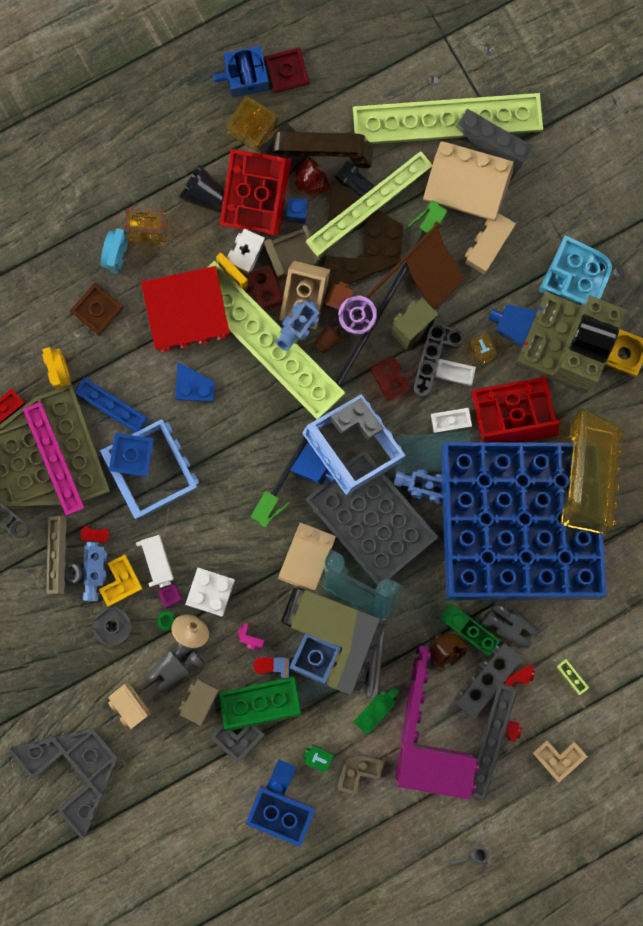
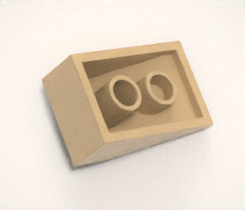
[279,261,330,329]
[278,523,336,593]

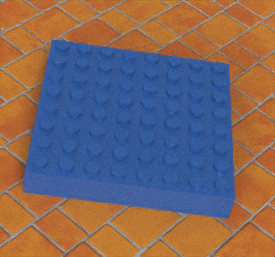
[441,442,607,600]

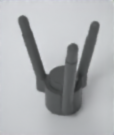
[449,841,488,874]

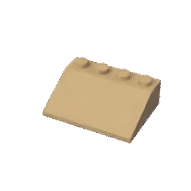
[423,141,513,221]

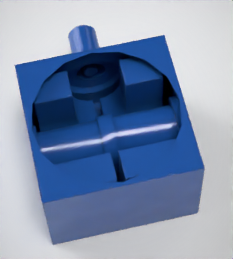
[213,46,269,98]

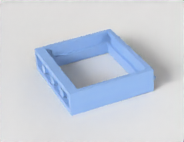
[303,394,406,495]
[100,419,199,520]

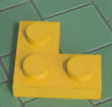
[99,555,143,607]

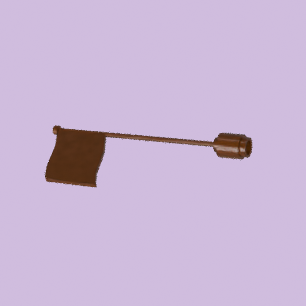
[313,221,463,354]

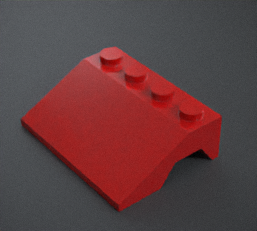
[220,149,291,235]
[471,377,560,443]

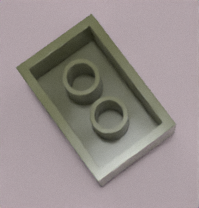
[391,298,438,350]

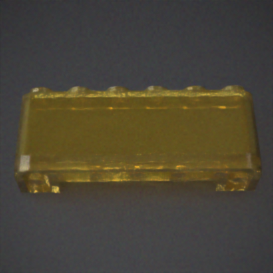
[561,408,623,534]

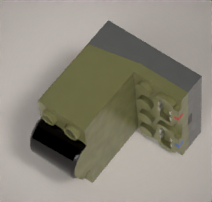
[514,291,626,393]
[281,586,387,695]

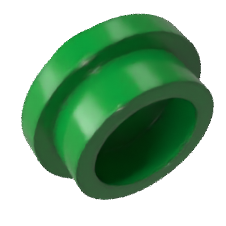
[157,612,176,631]

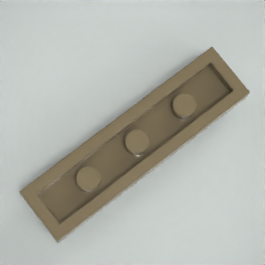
[46,516,67,594]

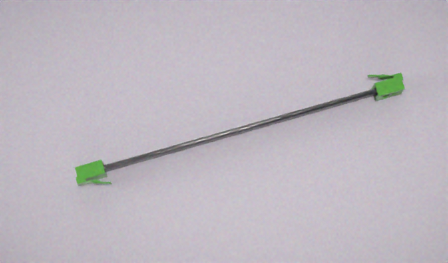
[250,200,447,529]

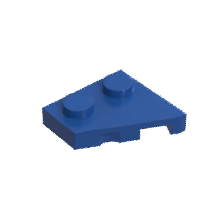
[175,363,215,402]

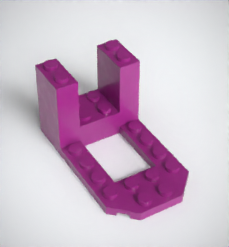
[394,645,479,799]

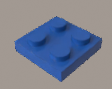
[109,432,154,477]

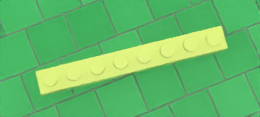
[306,151,433,256]

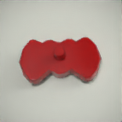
[80,526,110,544]

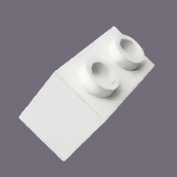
[227,229,265,276]

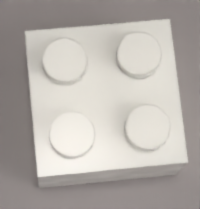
[185,568,236,617]

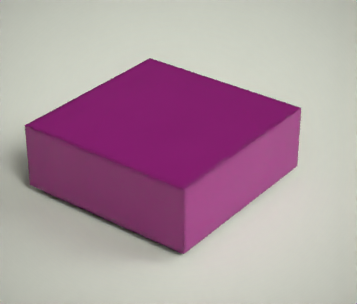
[157,583,183,608]

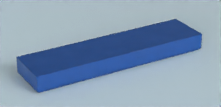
[75,377,148,433]

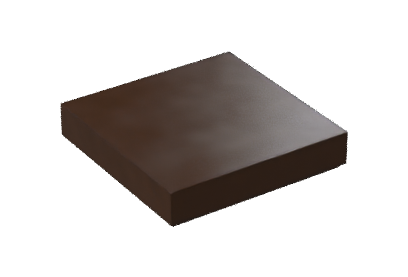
[70,283,124,336]

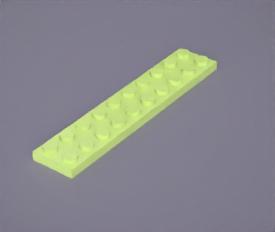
[353,93,543,144]
[208,261,346,419]

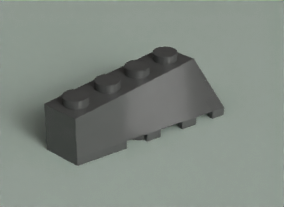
[455,109,533,180]

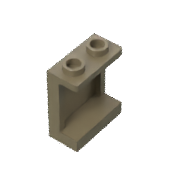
[263,225,322,280]

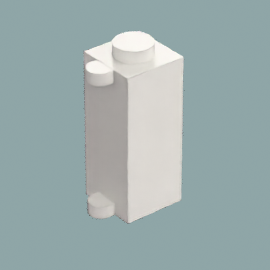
[136,535,174,588]

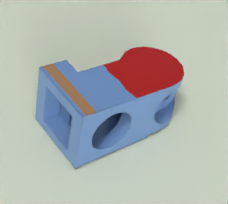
[253,657,290,678]

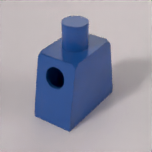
[488,305,537,348]
[290,442,336,486]

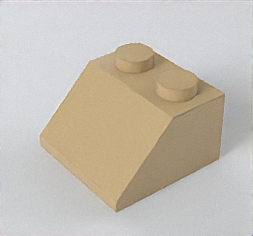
[108,683,151,729]

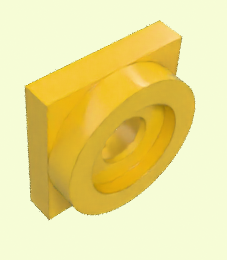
[601,329,643,377]
[42,347,71,390]

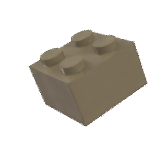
[179,679,220,726]

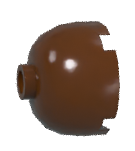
[429,633,469,670]

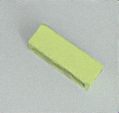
[555,659,589,695]

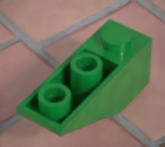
[439,604,500,656]

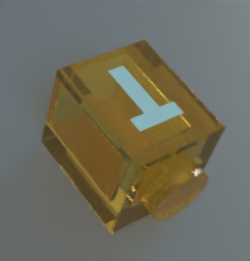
[469,333,497,364]

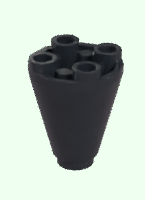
[179,165,225,213]

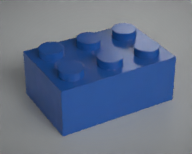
[246,785,315,847]

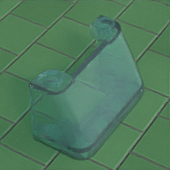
[322,549,405,619]

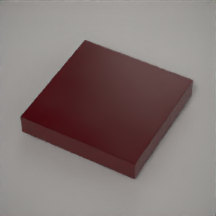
[264,47,310,94]

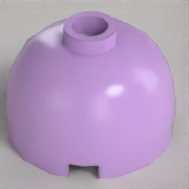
[338,296,377,335]

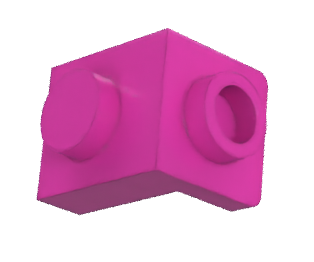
[237,623,265,651]

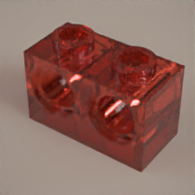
[247,265,283,310]
[370,356,410,402]

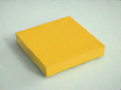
[216,252,249,291]

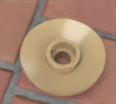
[171,615,209,648]

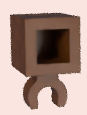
[323,281,354,310]

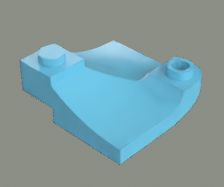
[539,235,612,305]

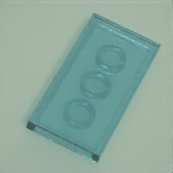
[393,430,470,475]

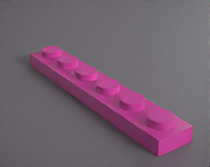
[23,402,85,516]

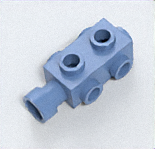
[276,300,320,351]
[393,469,443,503]
[83,542,107,601]

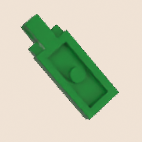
[353,686,399,735]

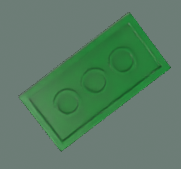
[219,677,302,732]

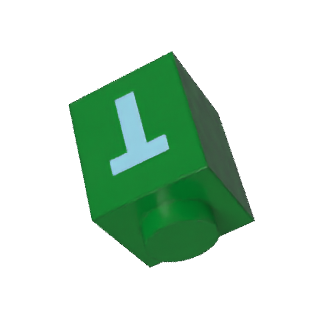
[303,744,334,773]

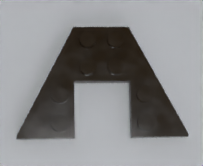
[324,182,403,294]

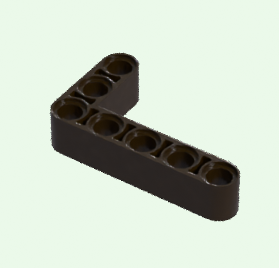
[273,132,373,168]

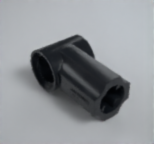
[334,162,374,197]

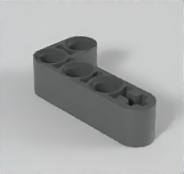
[413,324,464,398]

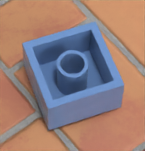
[290,633,342,686]

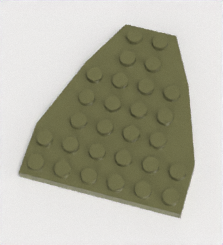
[0,384,111,507]

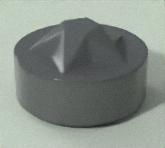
[65,563,84,583]

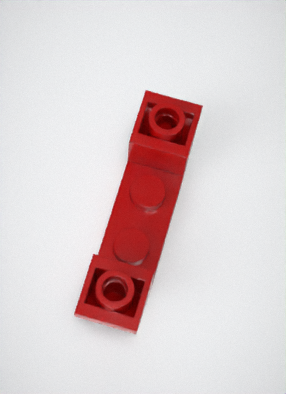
[503,664,535,742]

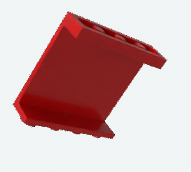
[141,266,231,353]

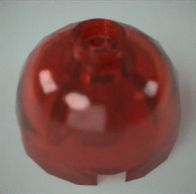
[295,157,330,196]

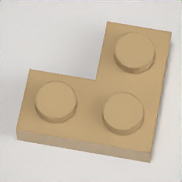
[532,740,588,783]

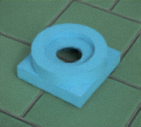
[101,228,128,275]

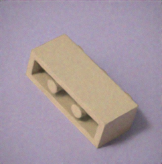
[465,213,516,275]

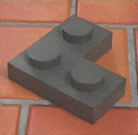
[330,398,384,440]
[210,723,265,763]

